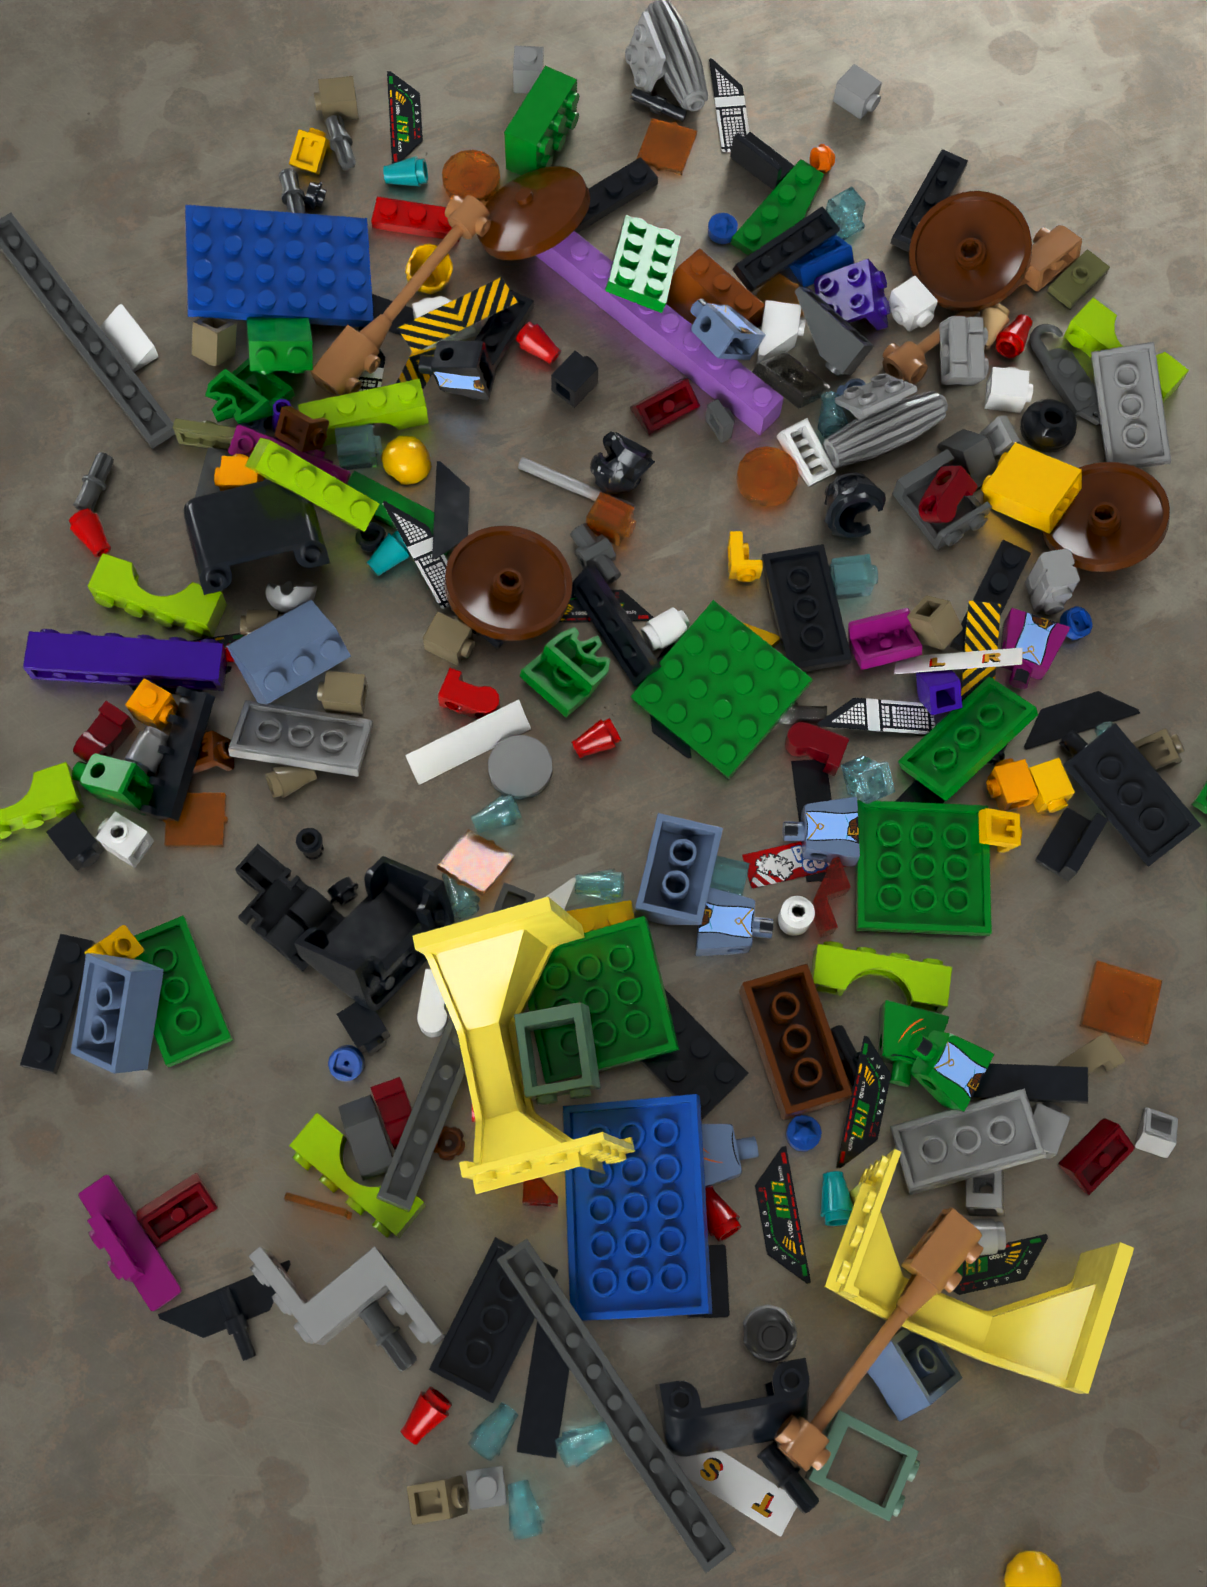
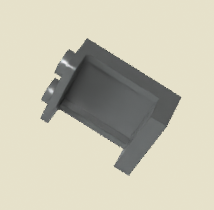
[892,449,992,550]

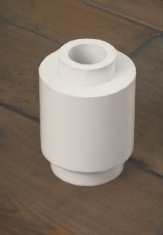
[641,607,690,651]
[778,896,815,936]

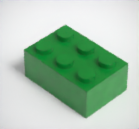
[504,65,580,176]

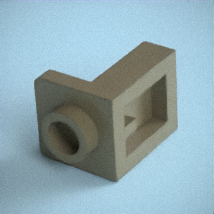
[1133,728,1185,770]
[407,1475,468,1525]

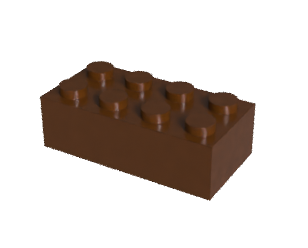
[739,963,853,1121]

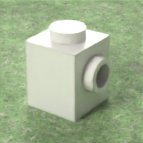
[888,276,938,332]
[984,367,1033,413]
[95,811,154,868]

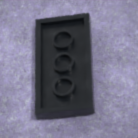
[761,544,852,672]
[1062,723,1202,867]
[639,988,749,1121]
[429,1237,558,1403]

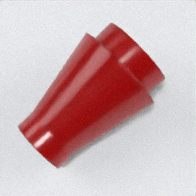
[996,314,1033,358]
[515,321,561,365]
[69,508,111,558]
[571,718,622,759]
[705,1186,742,1242]
[400,1387,452,1445]

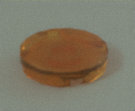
[442,150,501,202]
[736,446,799,507]

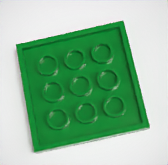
[630,600,813,779]
[856,800,992,936]
[528,916,679,1084]

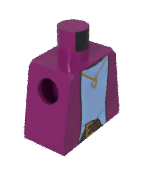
[1000,608,1070,689]

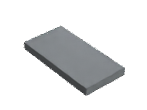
[1091,342,1171,468]
[228,700,373,777]
[890,1088,1047,1195]

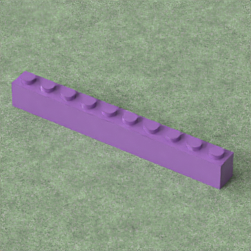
[536,231,784,436]

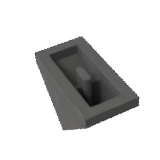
[938,429,997,492]

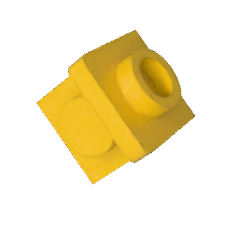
[289,128,331,175]
[727,531,763,582]
[978,808,1022,853]
[84,925,144,959]

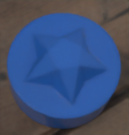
[708,213,738,244]
[1060,606,1092,640]
[328,1045,365,1081]
[786,1115,822,1151]

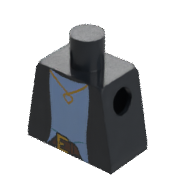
[419,341,496,400]

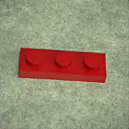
[371,196,460,242]

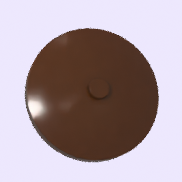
[477,166,590,260]
[909,191,1032,312]
[1041,462,1170,572]
[444,526,573,641]

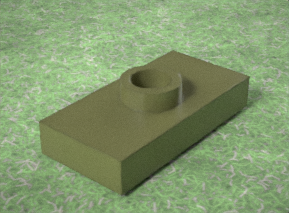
[1047,249,1110,309]
[173,418,236,450]

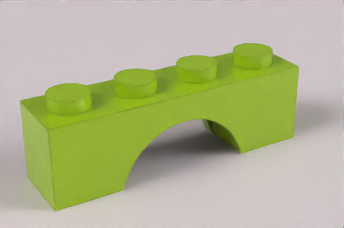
[1064,297,1189,403]
[298,379,429,446]
[245,438,379,532]
[87,553,227,638]
[0,762,84,839]
[811,941,952,1013]
[289,1113,426,1238]

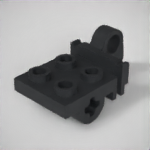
[235,844,345,972]

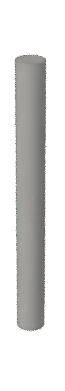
[518,457,635,516]

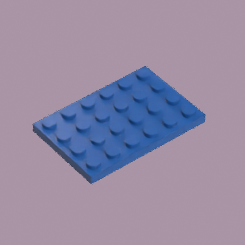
[185,205,374,327]
[563,1094,712,1321]

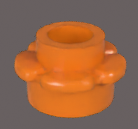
[810,144,835,174]

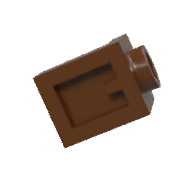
[274,406,329,452]
[193,730,234,775]

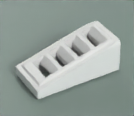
[776,418,836,487]

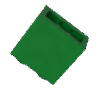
[247,317,313,374]

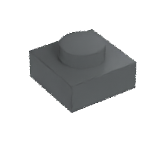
[705,399,735,443]

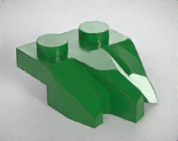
[205,358,295,424]
[519,627,611,718]

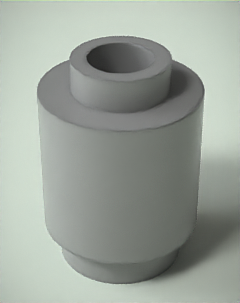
[125,726,169,774]
[968,1218,1006,1255]

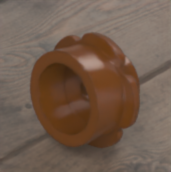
[433,1126,465,1160]

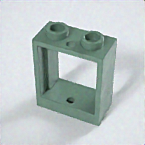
[514,1002,601,1105]
[804,1410,920,1522]

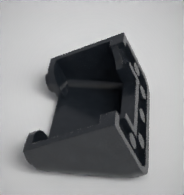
[183,480,330,595]
[294,856,455,1011]
[655,1358,809,1457]

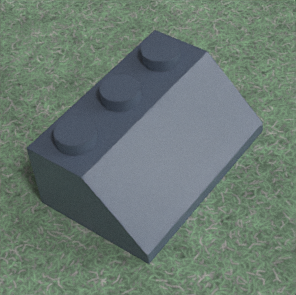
[226,600,351,704]
[634,813,723,925]
[71,953,164,1074]

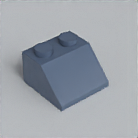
[867,1328,963,1422]

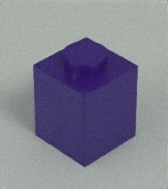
[916,670,962,715]

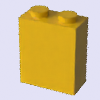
[981,442,1082,534]

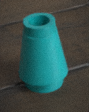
[383,156,428,187]
[366,530,410,576]
[821,1171,854,1226]

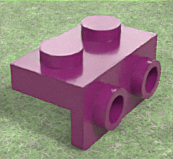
[848,608,922,670]

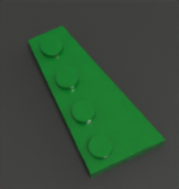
[731,159,824,276]

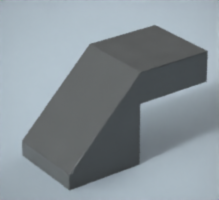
[338,1094,393,1181]

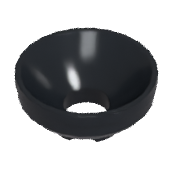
[1020,399,1077,453]

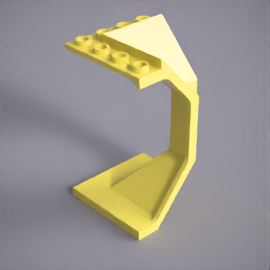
[412,897,635,1194]
[824,1149,1134,1394]

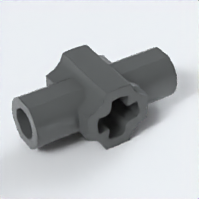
[570,523,621,585]

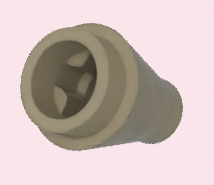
[265,765,317,798]

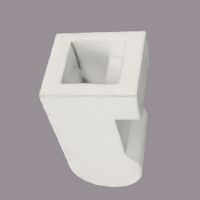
[417,969,448,1038]

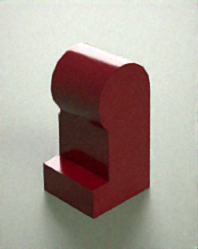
[919,466,978,523]
[73,700,136,763]
[785,722,850,776]
[370,1077,412,1150]

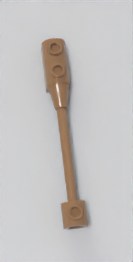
[310,195,491,397]
[882,225,1082,384]
[774,1208,984,1472]

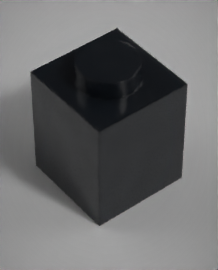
[551,351,598,408]
[46,812,104,871]
[337,1002,390,1054]

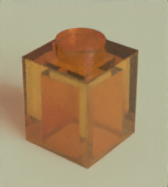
[586,492,637,546]

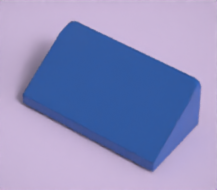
[790,235,854,287]

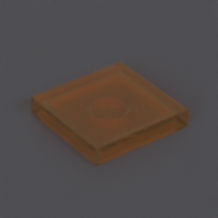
[1079,960,1163,1046]

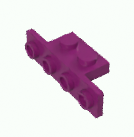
[228,425,351,484]
[78,1175,182,1311]

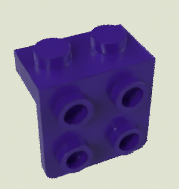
[814,259,890,331]

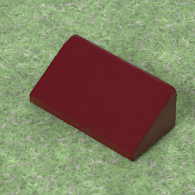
[630,378,700,434]
[1058,1118,1135,1195]
[136,1173,218,1248]

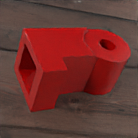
[438,668,500,719]

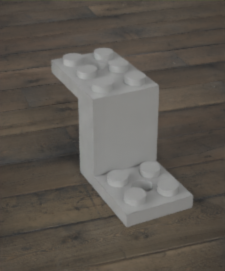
[249,1246,446,1346]

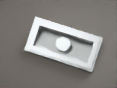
[100,304,159,372]

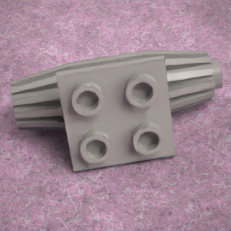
[625,0,708,111]
[823,374,948,468]

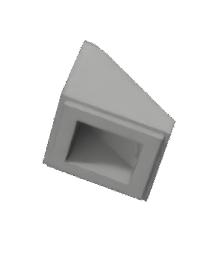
[1135,1107,1178,1158]

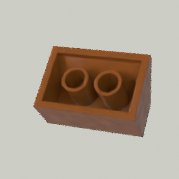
[666,248,765,328]

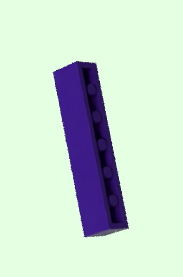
[23,629,228,691]

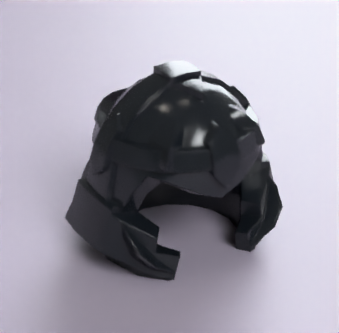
[590,431,655,495]
[824,472,886,538]

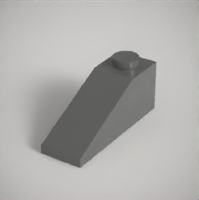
[795,287,874,376]

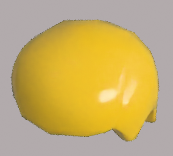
[405,244,453,295]
[381,436,432,485]
[1004,1550,1062,1587]

